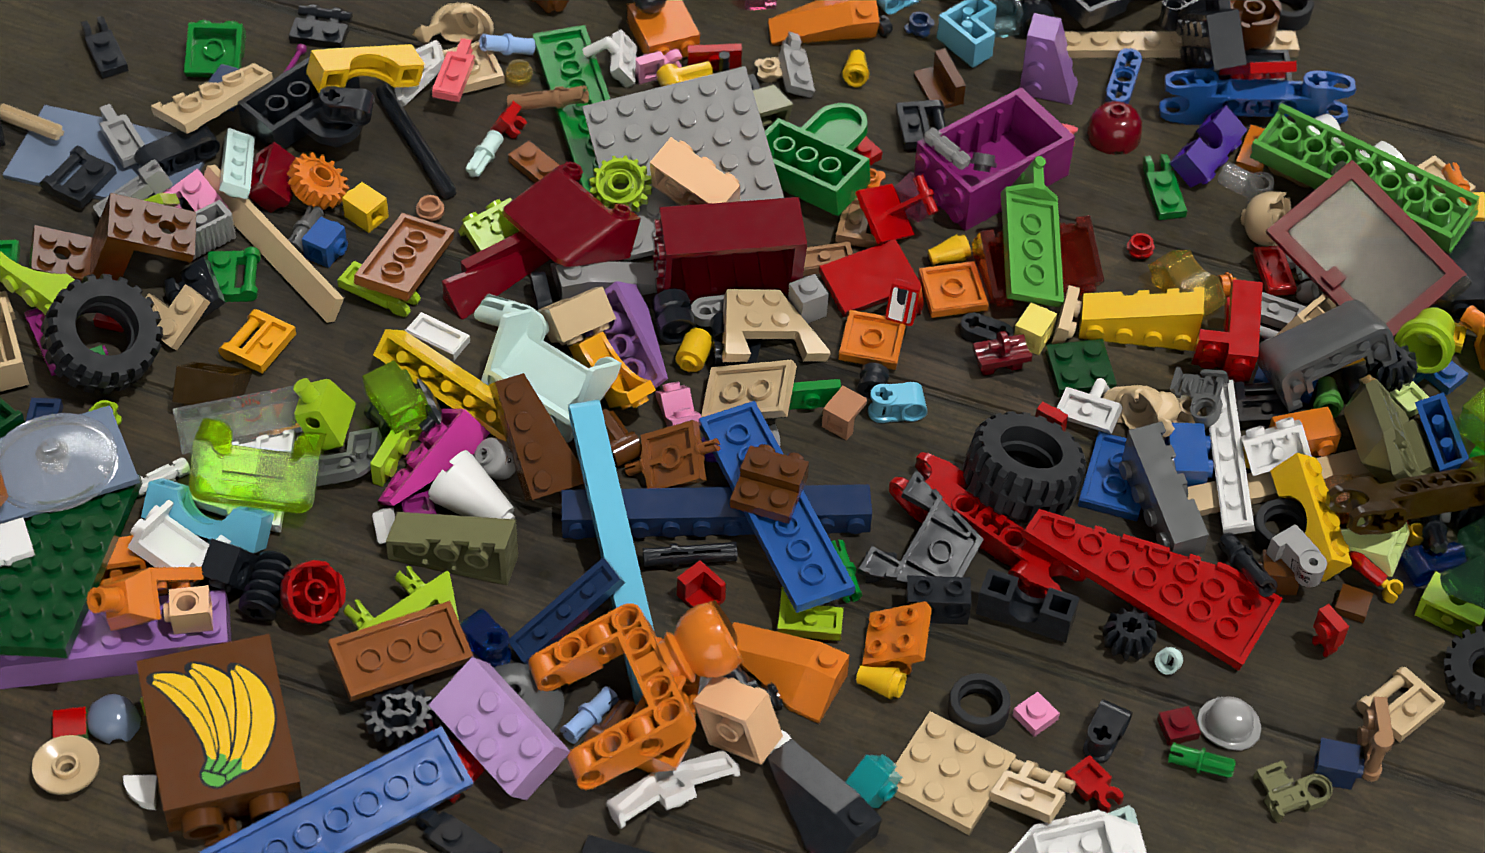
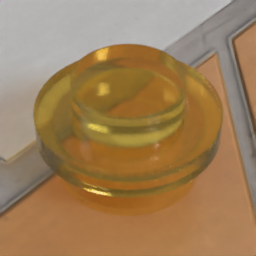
[506,59,533,84]

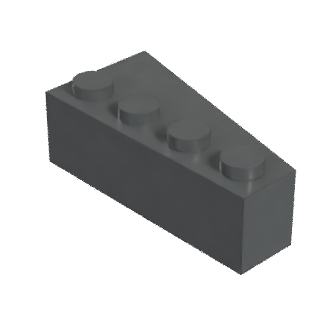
[1119,421,1209,556]

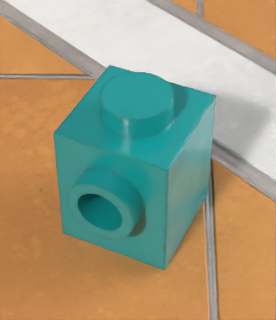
[845,755,903,808]

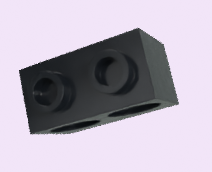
[905,575,971,625]

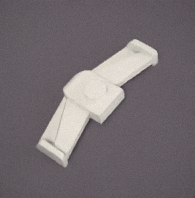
[606,750,740,828]

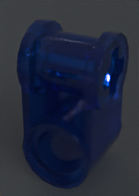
[460,608,512,668]

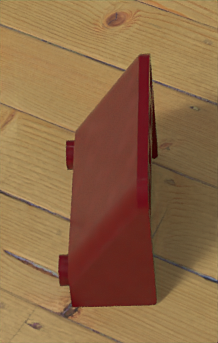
[502,162,641,267]

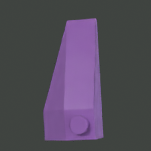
[585,281,668,389]

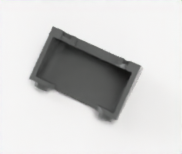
[1257,300,1398,413]

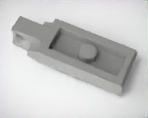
[778,32,815,98]
[100,104,145,168]

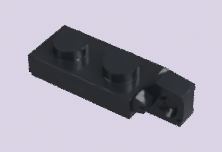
[416,809,502,853]

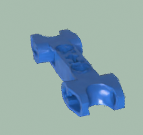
[1159,69,1356,125]

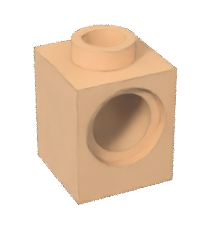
[163,585,213,634]

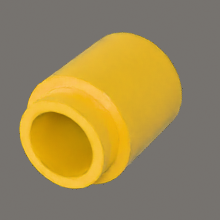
[675,328,712,372]

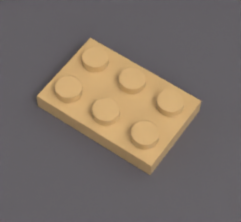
[701,360,797,419]

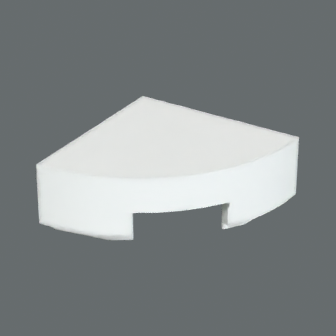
[372,507,395,544]
[123,775,158,810]

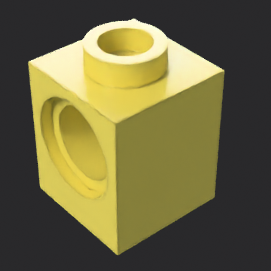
[1014,303,1057,355]

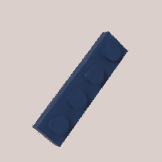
[507,557,625,664]

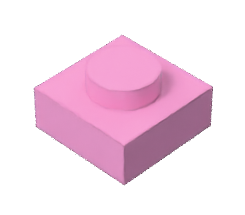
[1013,692,1060,737]

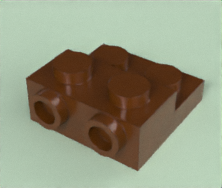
[730,444,809,524]

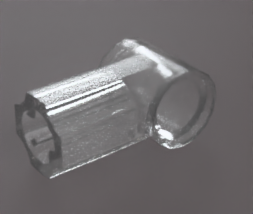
[1218,162,1274,204]

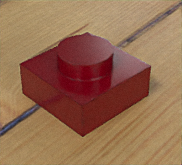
[1157,706,1201,746]

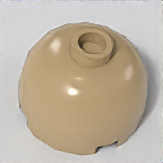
[1241,191,1291,247]

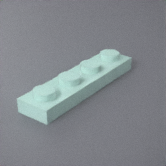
[219,128,255,199]

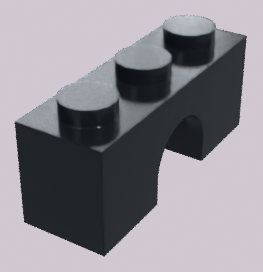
[976,568,1080,643]

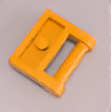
[218,309,296,374]

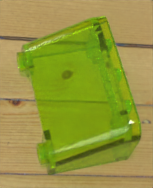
[189,418,326,513]

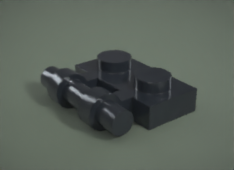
[289,4,353,49]
[164,257,226,318]

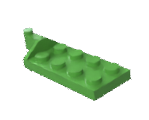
[1001,156,1064,307]

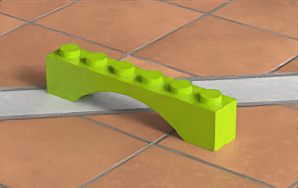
[0,251,82,319]

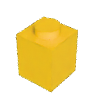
[342,182,389,233]

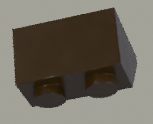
[172,361,252,415]

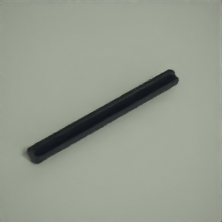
[376,84,456,200]

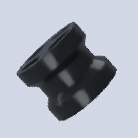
[857,363,889,399]

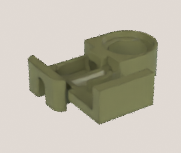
[1253,760,1333,823]

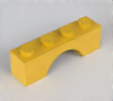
[306,44,425,93]
[1270,453,1352,582]

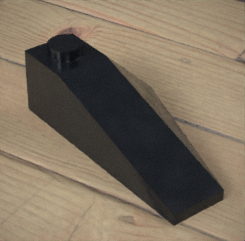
[766,739,882,853]

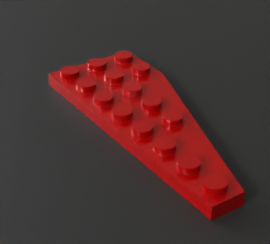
[1021,509,1283,671]

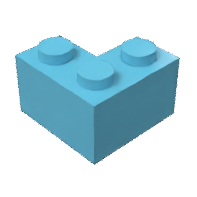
[937,0,997,68]

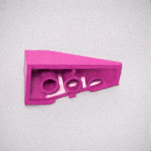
[378,408,490,506]

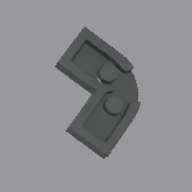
[314,427,382,486]

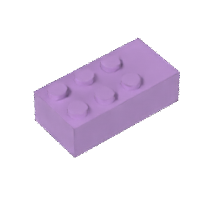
[429,657,570,800]

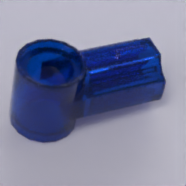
[1399,541,1467,587]

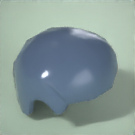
[86,694,142,744]

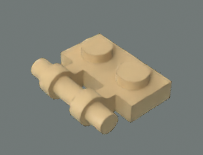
[990,759,1075,824]

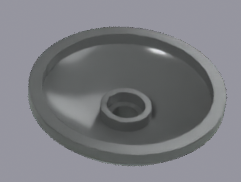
[494,663,564,732]

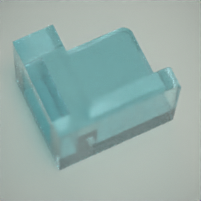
[992,0,1023,38]

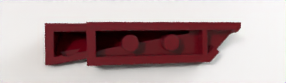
[442,231,551,320]

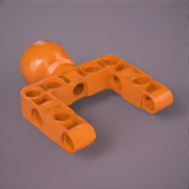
[528,601,743,790]

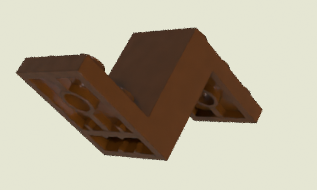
[29,193,196,282]

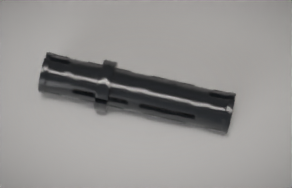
[1218,533,1278,597]
[643,541,738,568]

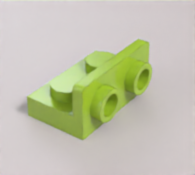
[458,198,519,252]

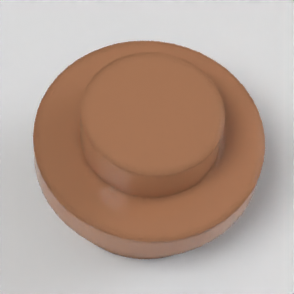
[416,195,445,222]

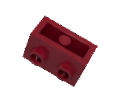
[248,142,296,213]

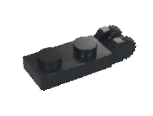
[81,16,129,79]

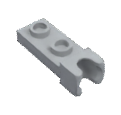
[92,159,173,217]

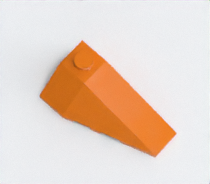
[768,0,880,46]

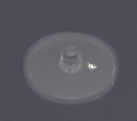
[0,413,119,512]

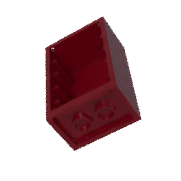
[652,197,807,304]

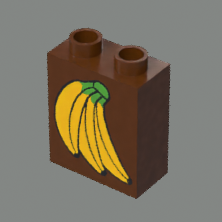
[136,634,302,840]

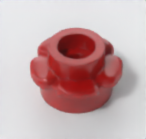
[1127,233,1155,259]

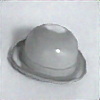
[1196,696,1262,751]

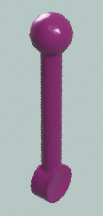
[277,44,307,77]

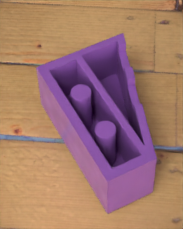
[1020,13,1078,105]

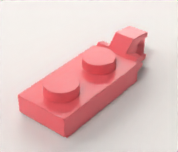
[432,38,475,102]

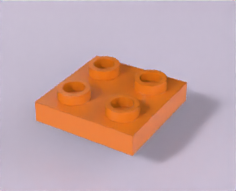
[862,601,932,675]

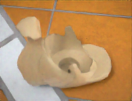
[413,2,494,47]
[1103,385,1181,437]

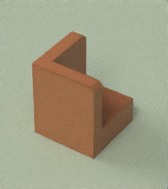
[822,386,867,440]

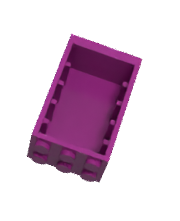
[913,87,1075,231]

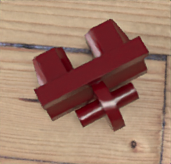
[972,331,1032,376]

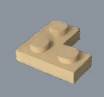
[146,284,211,350]

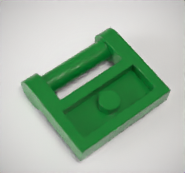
[208,247,261,302]

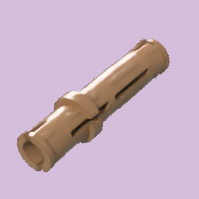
[507,85,589,110]

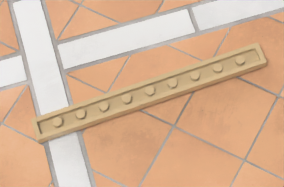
[1065,31,1299,58]

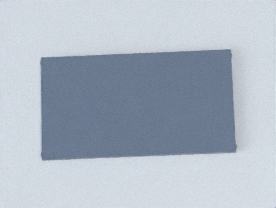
[3,105,206,207]

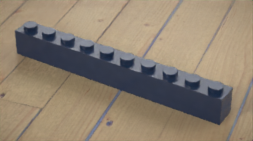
[562,484,872,539]

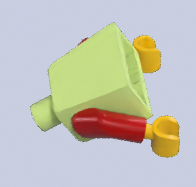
[1340,517,1423,603]

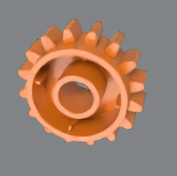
[287,153,349,209]

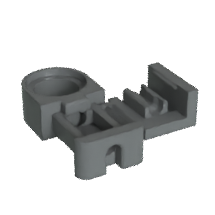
[1170,367,1229,427]

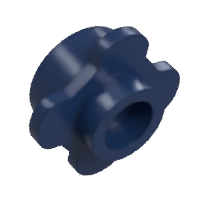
[905,12,935,37]

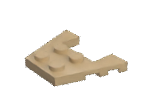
[722,289,831,362]

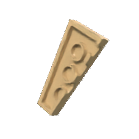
[151,63,273,134]

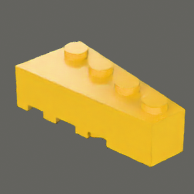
[1079,287,1204,351]

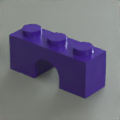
[1169,106,1247,188]

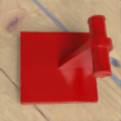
[855,174,939,244]

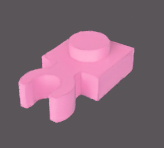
[636,49,682,84]

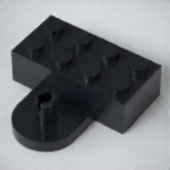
[1176,0,1247,70]
[237,48,363,149]

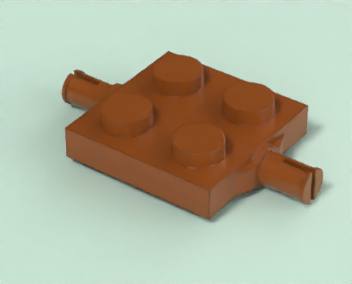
[625,420,721,488]

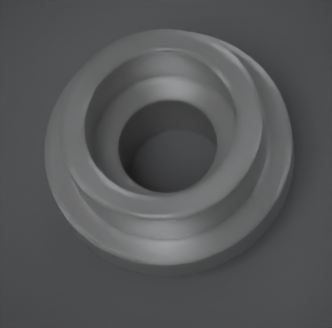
[970,152,997,172]

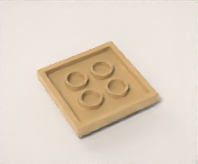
[894,711,1016,835]

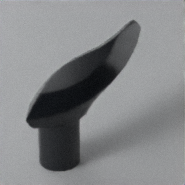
[416,379,442,433]

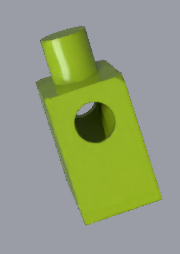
[293,378,356,452]

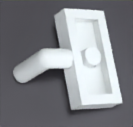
[583,30,637,88]
[1057,378,1123,434]

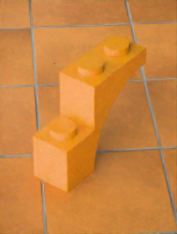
[569,331,656,410]

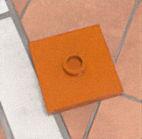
[918,261,988,318]
[838,310,906,370]

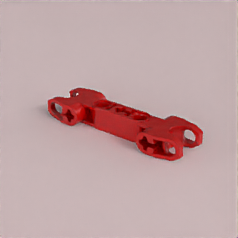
[889,452,1087,598]

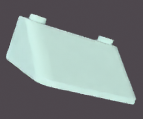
[481,308,622,443]

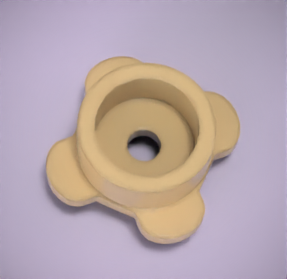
[754,57,783,83]

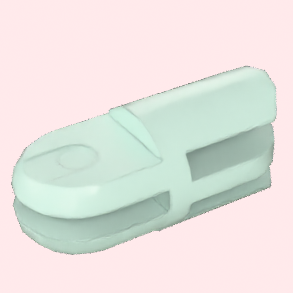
[474,294,535,327]

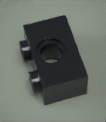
[202,538,258,595]

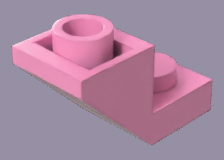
[655,382,702,427]

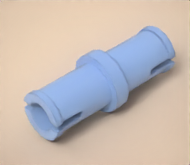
[479,34,535,55]
[561,687,619,744]

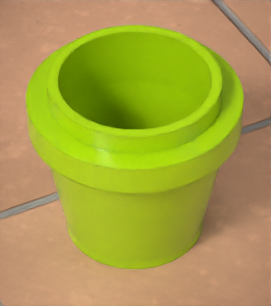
[1394,308,1455,374]

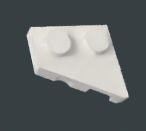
[394,40,444,106]

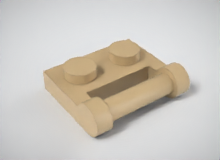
[1356,667,1445,743]

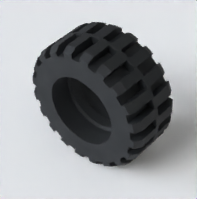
[41,274,163,394]
[963,411,1086,523]

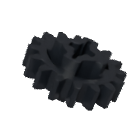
[364,684,436,747]

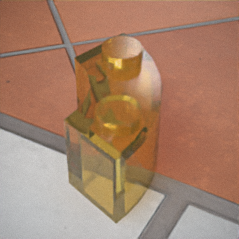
[1148,250,1226,318]

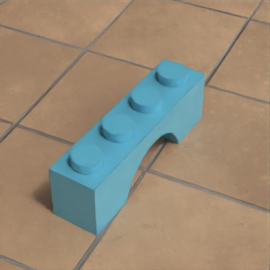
[141,478,274,554]

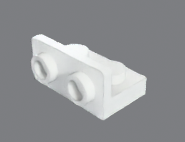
[1241,417,1312,476]

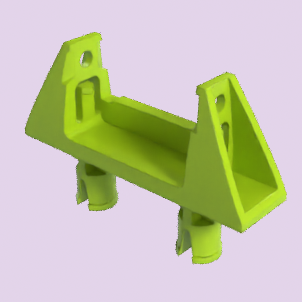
[343,566,459,631]

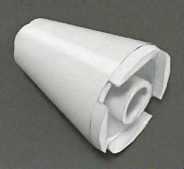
[428,450,515,519]

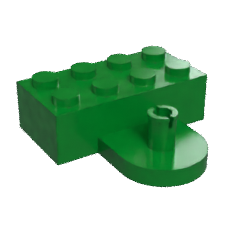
[765,103,871,216]

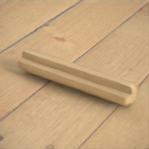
[0,104,64,140]

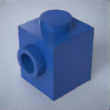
[302,217,348,268]

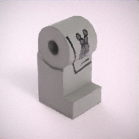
[1266,524,1327,587]

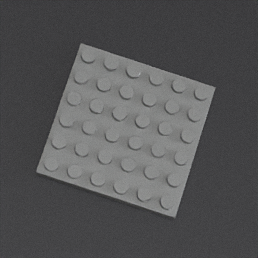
[582,66,784,262]

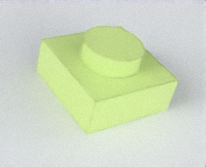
[1390,381,1429,418]

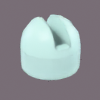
[1155,647,1183,675]

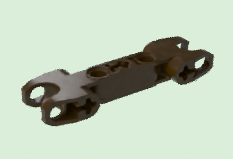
[1325,455,1485,535]

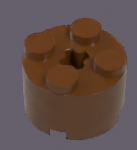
[1230,0,1281,51]

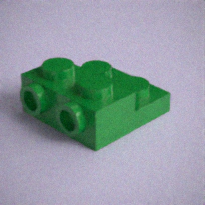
[184,20,246,77]

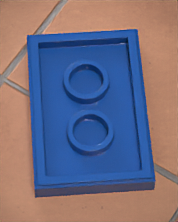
[1078,431,1141,521]

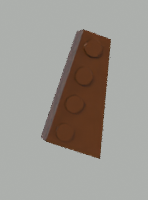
[489,373,584,501]

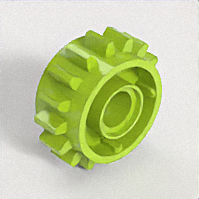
[590,155,652,213]

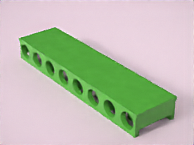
[1250,103,1480,254]

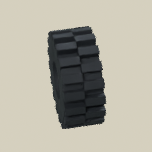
[1444,626,1485,712]

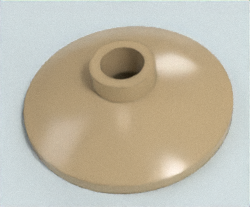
[32,735,100,794]

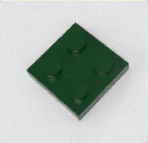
[1045,339,1117,397]

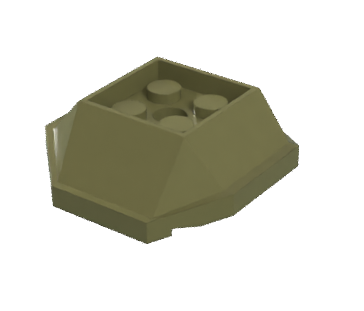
[1343,374,1440,483]

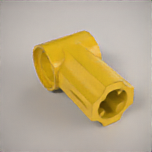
[656,61,713,87]

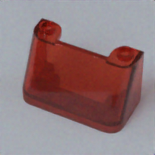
[971,215,1104,308]

